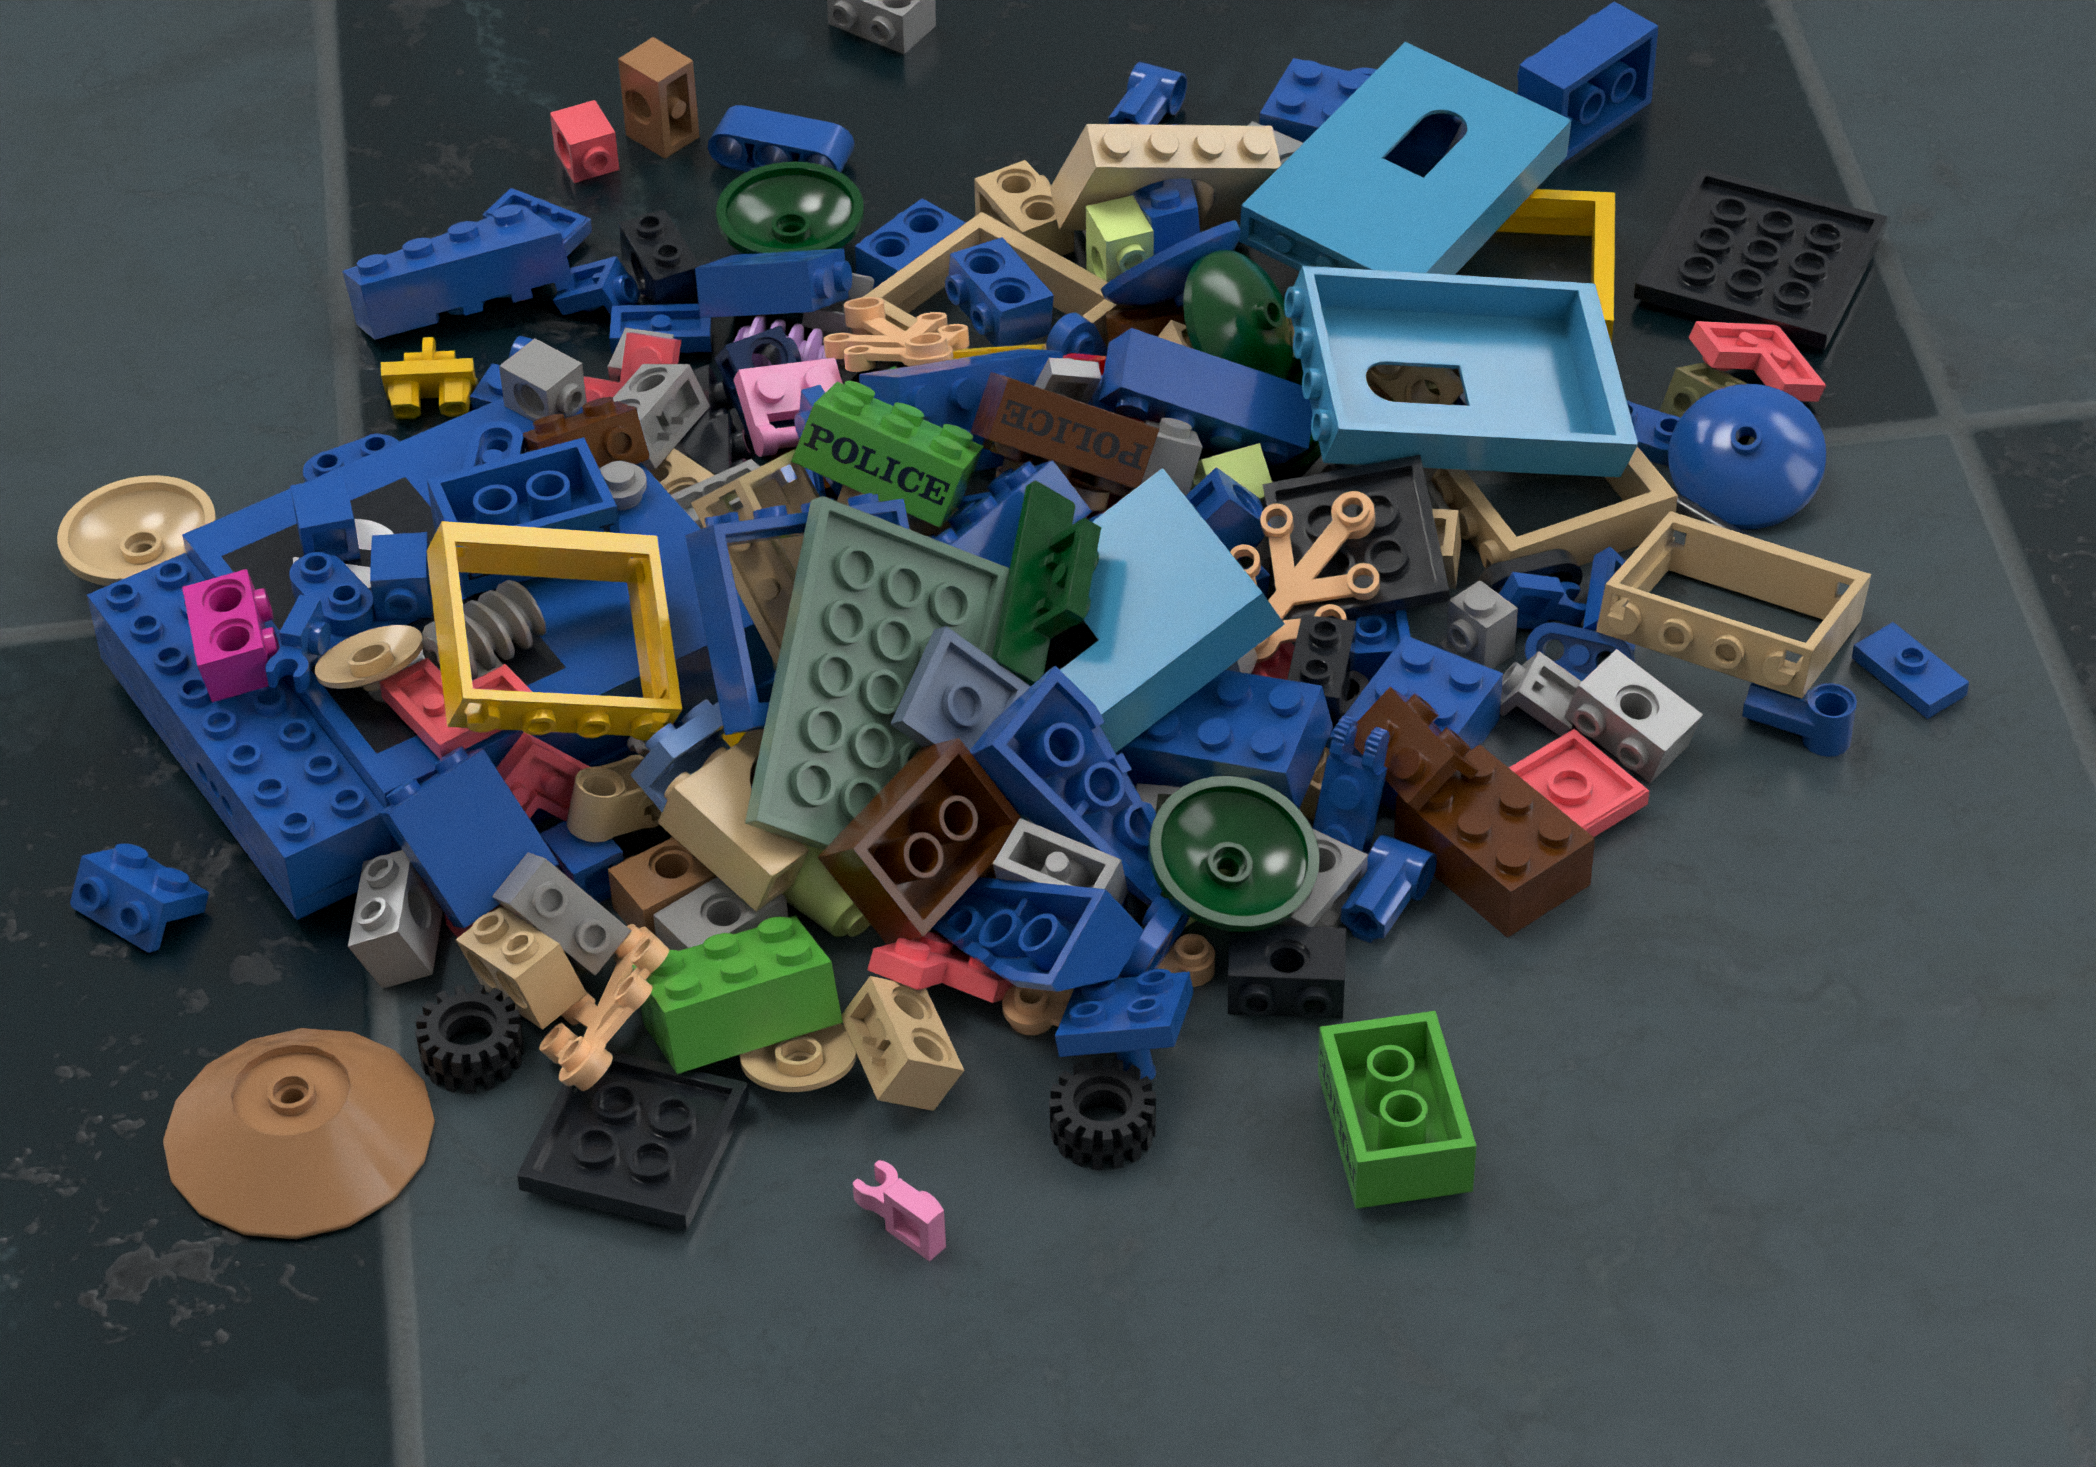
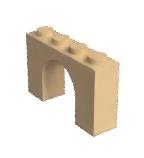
[1050,124,1281,231]
[658,729,809,911]

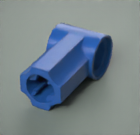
[1109,62,1187,125]
[1742,682,1857,757]
[1341,834,1437,943]

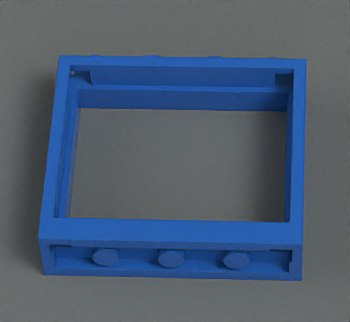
[685,493,910,736]

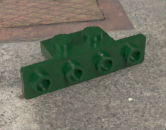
[992,480,1101,686]

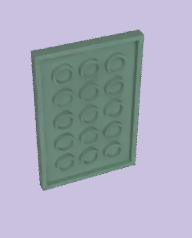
[745,496,1010,850]

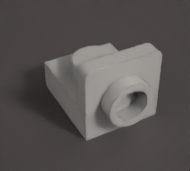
[1500,651,1582,737]

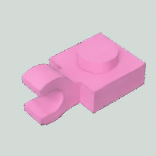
[853,1160,946,1262]

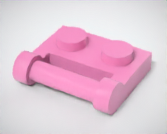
[734,358,843,457]

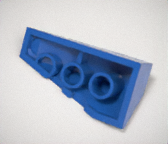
[969,666,1162,905]
[931,877,1144,992]

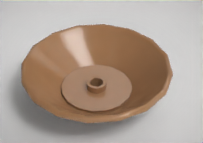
[163,1028,435,1239]

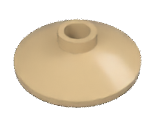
[315,625,424,691]
[740,1023,857,1092]

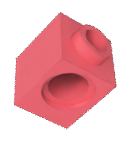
[550,100,619,183]

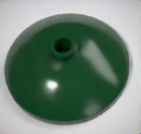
[716,162,864,254]
[1183,250,1294,380]
[1148,776,1320,932]

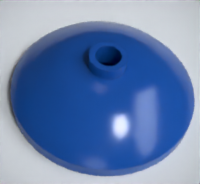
[1100,220,1241,308]
[1668,384,1826,530]

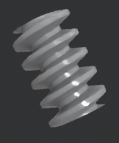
[421,580,546,680]

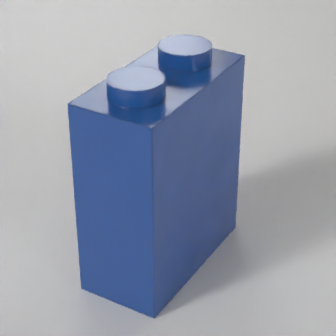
[695,248,852,318]
[378,746,559,928]

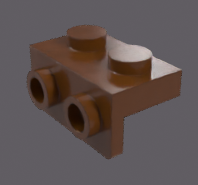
[523,397,649,469]
[1354,687,1479,811]

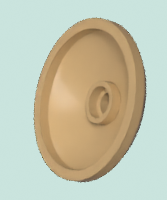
[57,475,217,586]

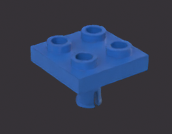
[1055,969,1194,1080]

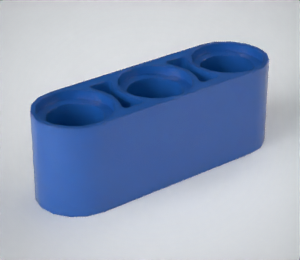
[707,105,855,173]

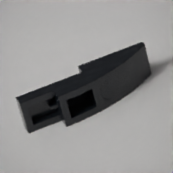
[680,364,755,475]

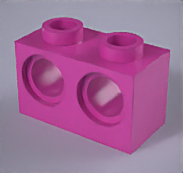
[182,569,280,702]

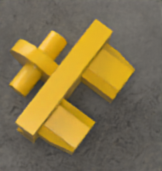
[381,337,478,419]

